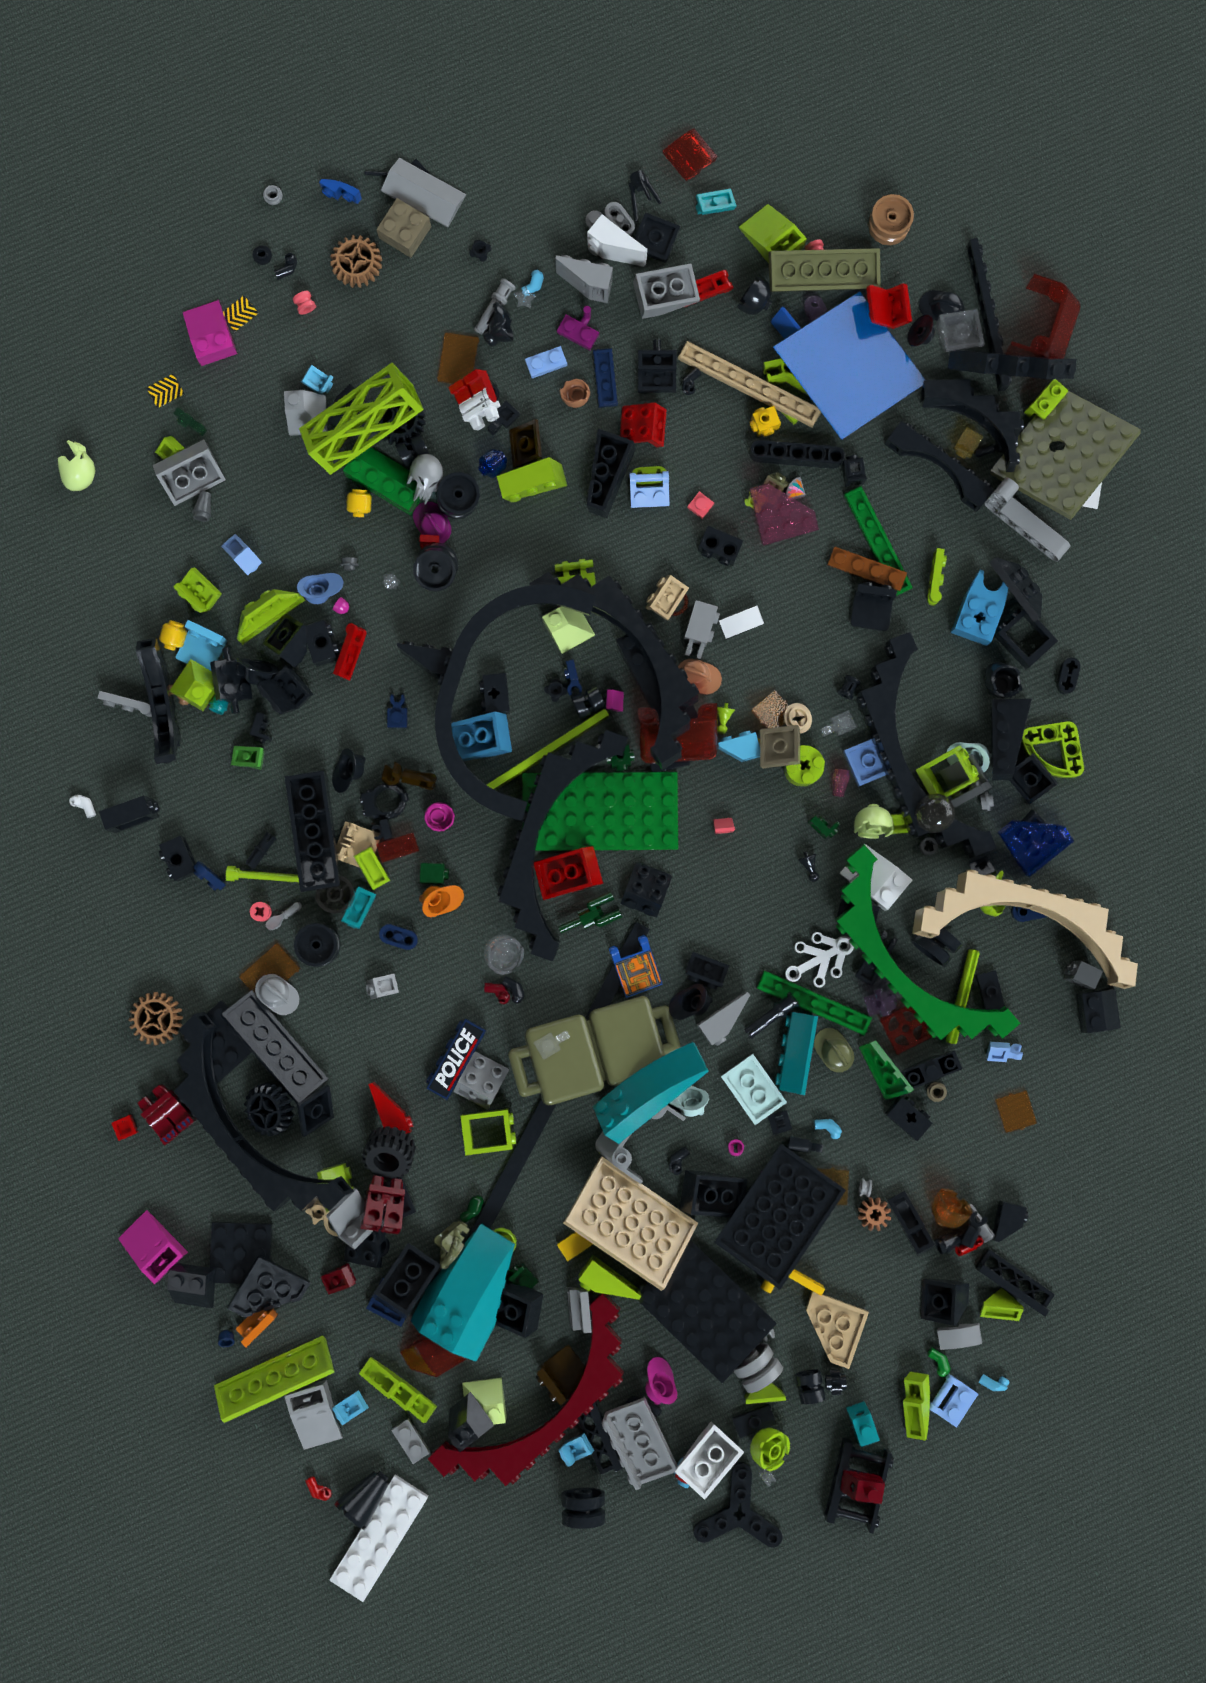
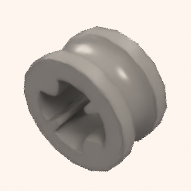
[859,1178,872,1198]

